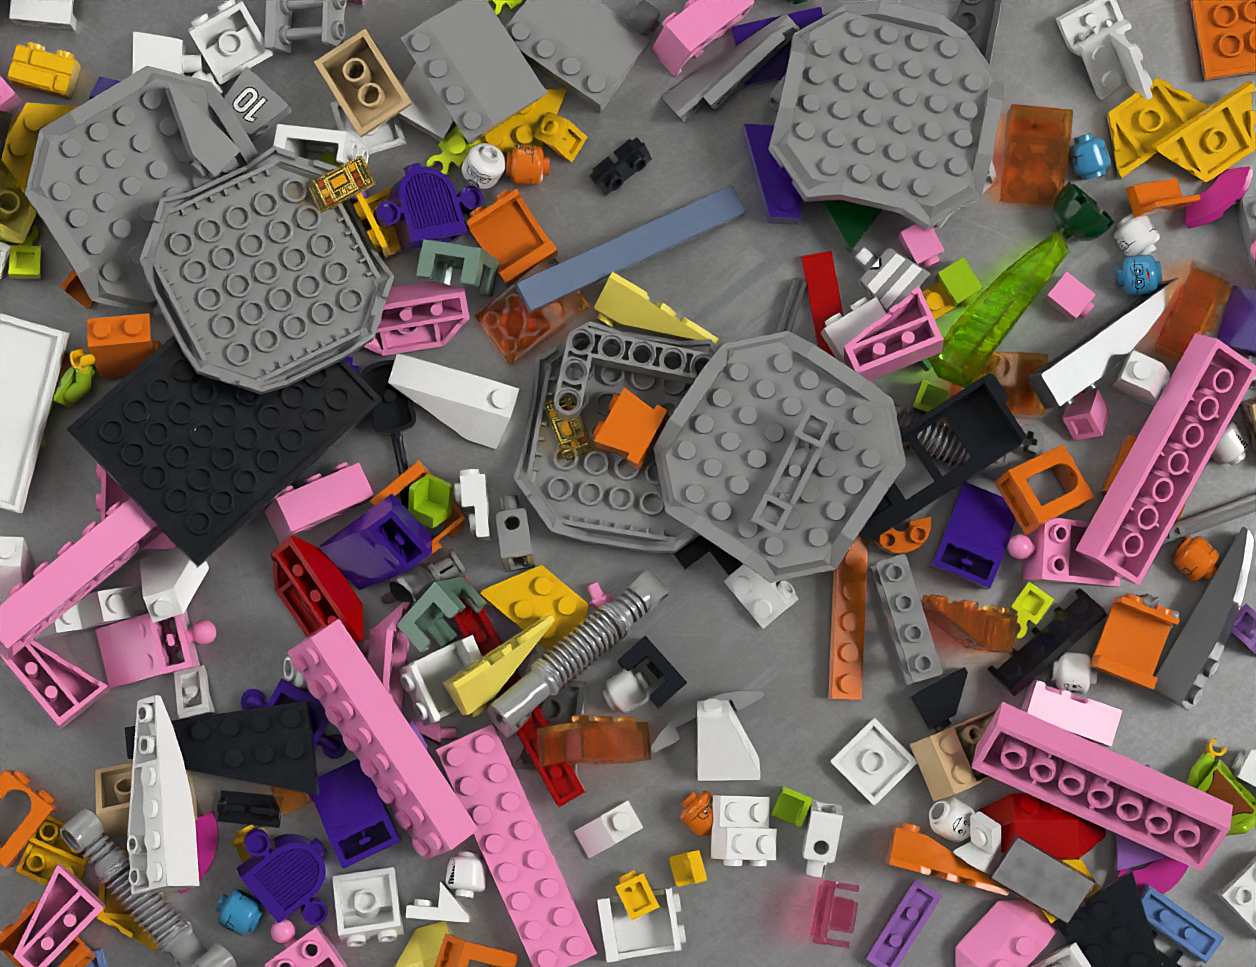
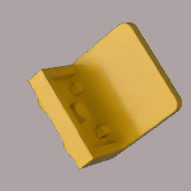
[353,187,401,259]

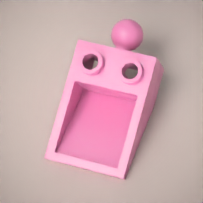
[1008,518,1120,587]
[95,610,217,689]
[264,919,348,967]

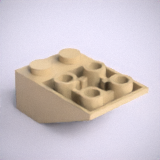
[910,706,999,802]

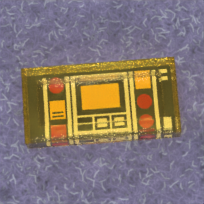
[306,156,376,213]
[543,398,593,462]

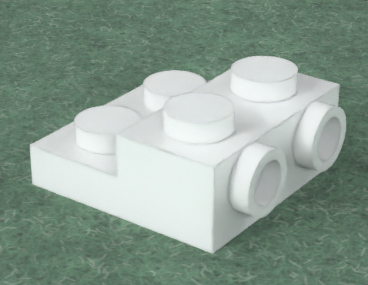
[188,0,273,85]
[455,469,492,542]
[711,795,777,866]
[332,867,404,947]

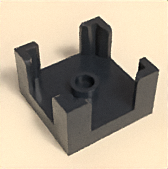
[617,635,687,709]

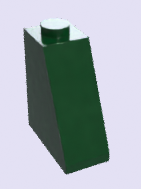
[818,199,883,253]

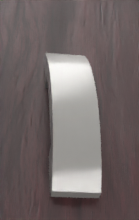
[751,407,837,535]
[650,690,765,753]

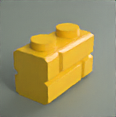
[7,42,81,100]

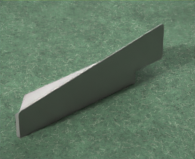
[662,14,801,122]

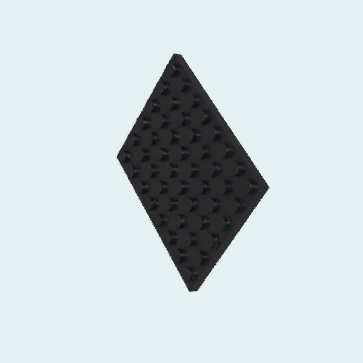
[67,335,383,568]

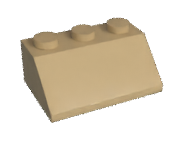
[95,762,198,839]

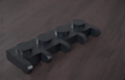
[987,588,1107,697]

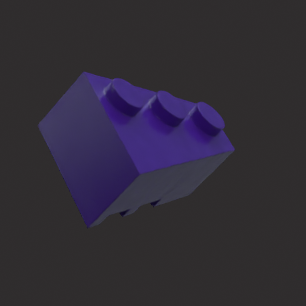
[743,124,802,225]

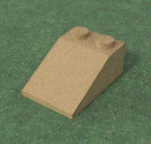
[314,29,413,138]

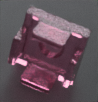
[809,878,860,948]

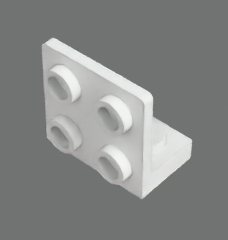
[1077,27,1153,100]

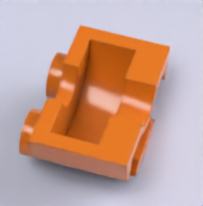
[871,517,931,555]

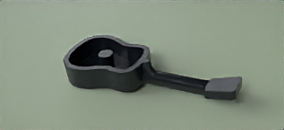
[360,360,416,510]

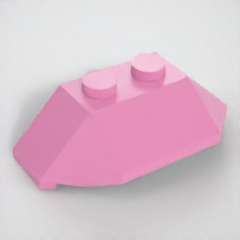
[364,281,470,356]
[363,602,412,716]
[955,899,1058,967]

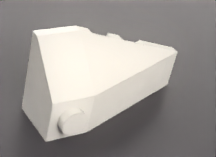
[387,353,519,449]

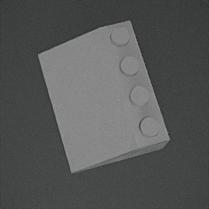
[400,0,548,144]
[505,0,653,113]

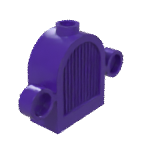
[373,163,483,251]
[241,678,348,759]
[236,829,328,925]

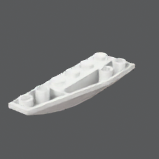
[127,695,199,894]

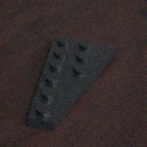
[124,701,320,795]
[1054,869,1162,967]

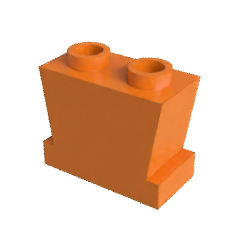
[593,387,670,470]

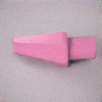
[587,582,614,610]
[410,718,457,746]

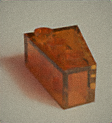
[1154,259,1232,361]
[537,715,651,766]

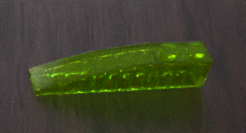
[928,231,1070,388]

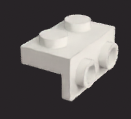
[1055,0,1132,56]
[723,564,799,629]

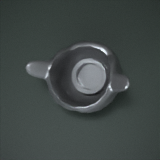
[381,566,435,604]

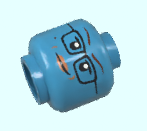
[1067,133,1111,180]
[1117,254,1162,296]
[215,889,264,936]

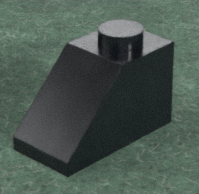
[908,667,968,732]

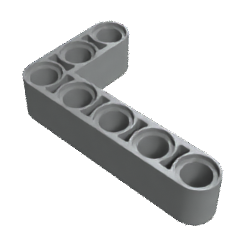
[554,327,713,421]

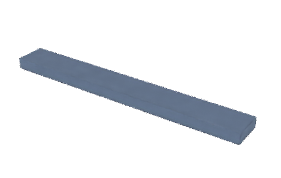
[515,185,746,313]

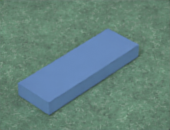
[1140,884,1224,963]

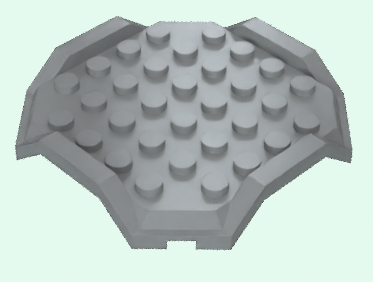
[768,0,1003,230]
[24,66,260,316]
[139,146,395,394]
[513,321,718,553]
[653,331,906,583]

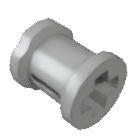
[426,548,467,581]

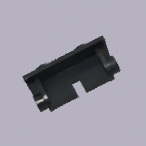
[589,137,652,197]
[217,790,283,828]

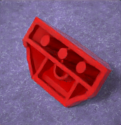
[270,535,364,644]
[978,793,1106,860]

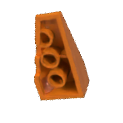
[884,822,1010,896]

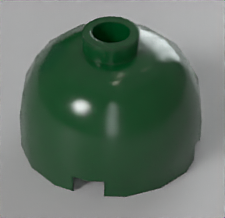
[1053,182,1115,241]

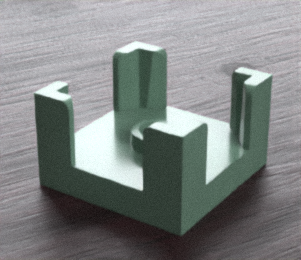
[416,239,499,297]
[396,577,487,652]

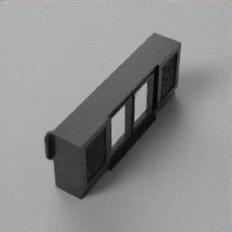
[859,373,1028,543]

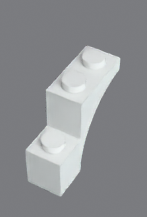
[35,585,149,640]

